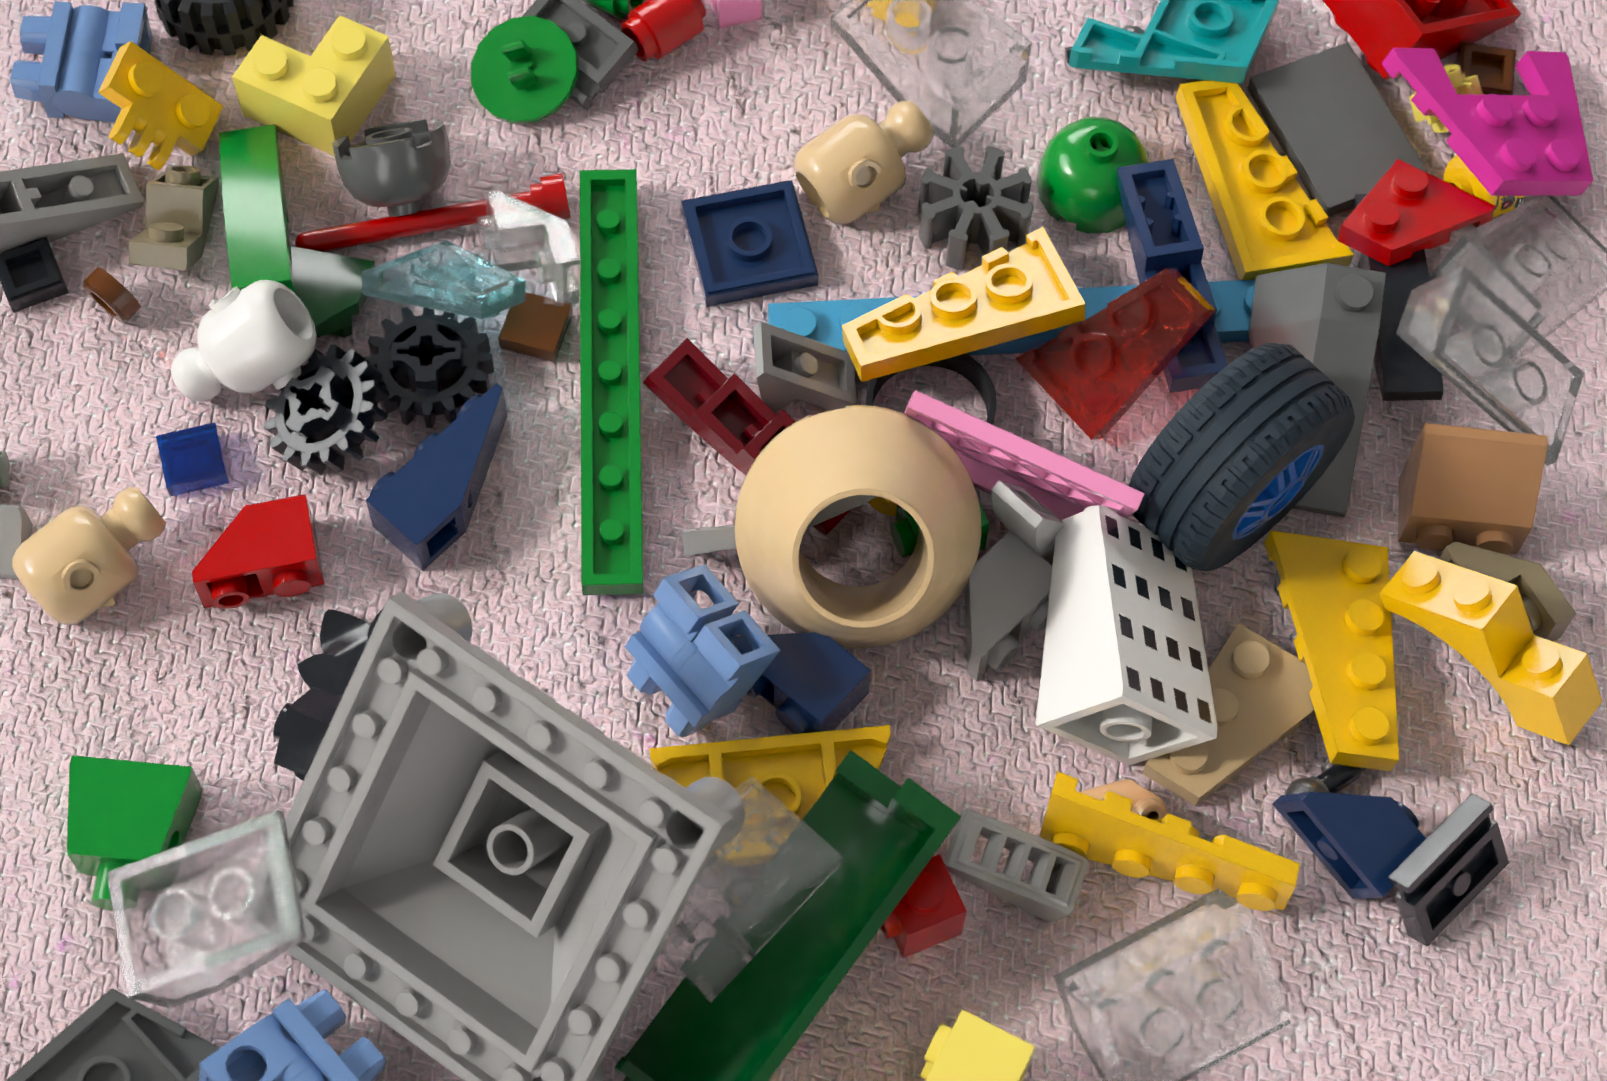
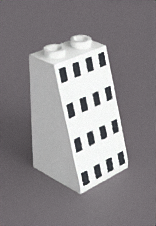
[1036,505,1217,765]

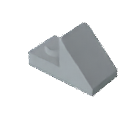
[754,321,857,413]

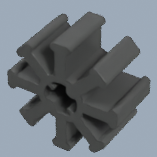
[918,146,1033,271]

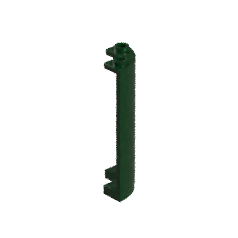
[615,750,962,1081]

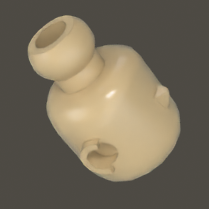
[794,101,934,224]
[12,487,166,625]

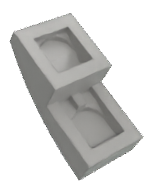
[991,480,1065,565]

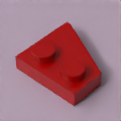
[1338,159,1496,266]

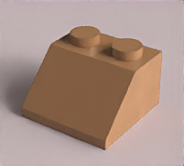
[1398,423,1548,555]

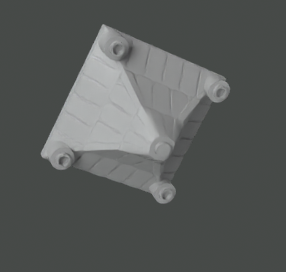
[241,592,745,1081]

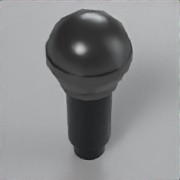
[1285,764,1367,795]

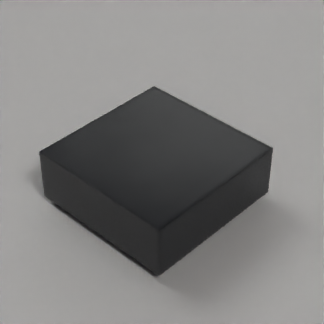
[0,237,69,313]

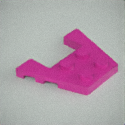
[1382,48,1593,196]

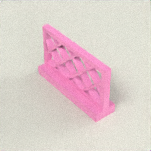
[904,390,1145,520]

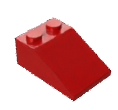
[1323,0,1521,80]

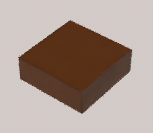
[1456,42,1516,95]
[498,290,573,362]

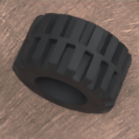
[154,0,294,56]

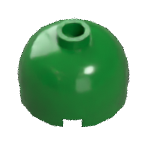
[1037,117,1150,234]

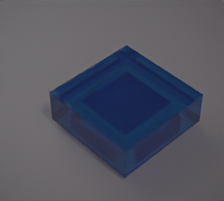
[156,422,229,497]

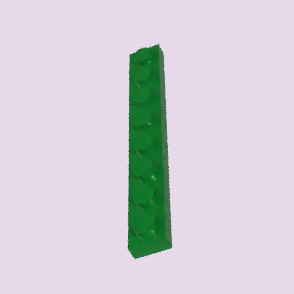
[579,169,644,595]

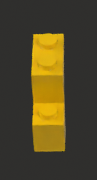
[1379,551,1603,745]

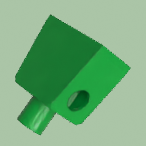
[67,755,203,911]

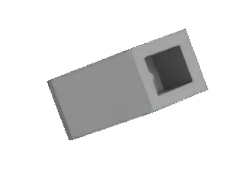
[965,530,1052,681]

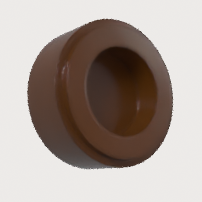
[83,267,141,323]

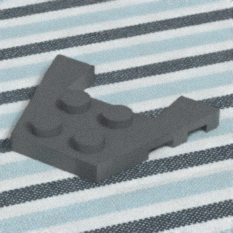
[7,988,220,1081]

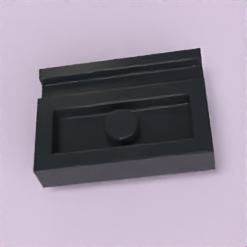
[1388,793,1509,946]

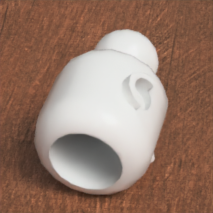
[171,280,316,402]

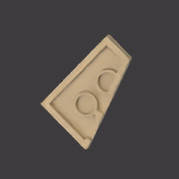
[1142,623,1315,807]

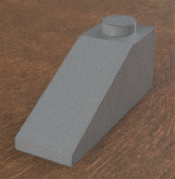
[0,153,145,253]

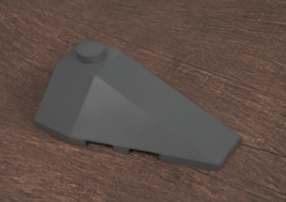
[1248,263,1386,517]

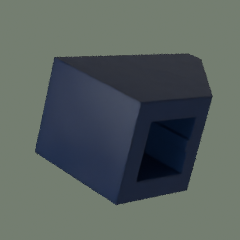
[733,632,871,734]

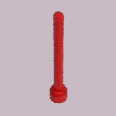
[295,173,571,252]

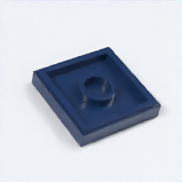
[681,180,819,307]

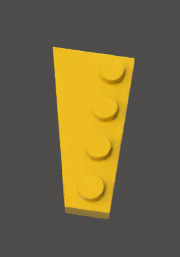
[1264,530,1399,771]

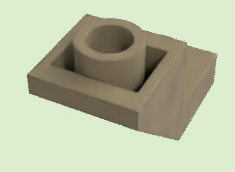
[129,165,218,270]
[1439,541,1576,641]

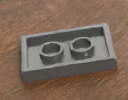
[1247,42,1428,217]

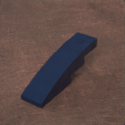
[1116,159,1228,393]

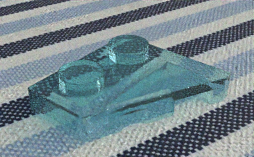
[361,240,526,319]

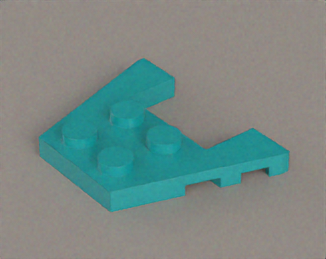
[1068,0,1279,84]

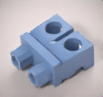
[10,1,153,123]
[625,564,780,738]
[199,989,386,1081]

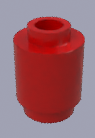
[621,0,706,62]

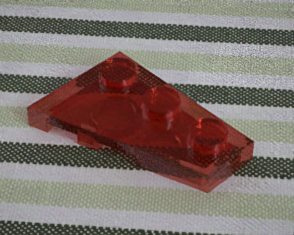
[1015,268,1216,440]

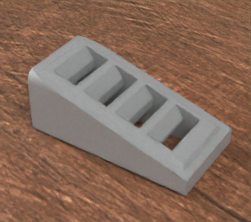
[944,808,1089,923]

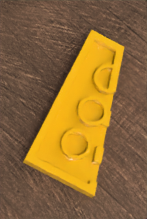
[1175,80,1354,280]
[842,227,1085,382]
[1039,771,1300,911]

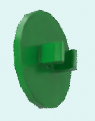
[471,16,579,124]

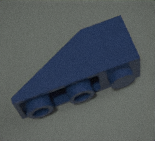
[366,383,507,571]

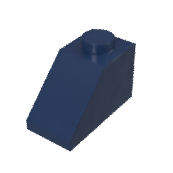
[1273,792,1426,899]

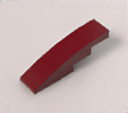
[643,338,852,536]

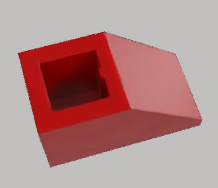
[192,494,325,609]

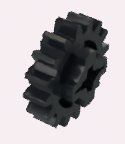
[364,303,494,428]
[264,345,389,475]

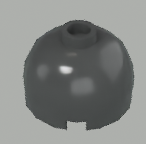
[332,120,451,217]

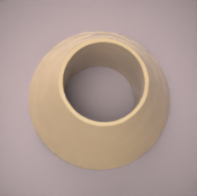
[735,405,981,649]

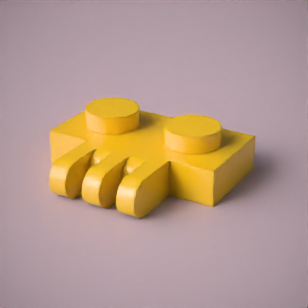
[98,41,223,170]

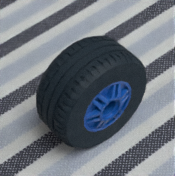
[1128,342,1355,572]

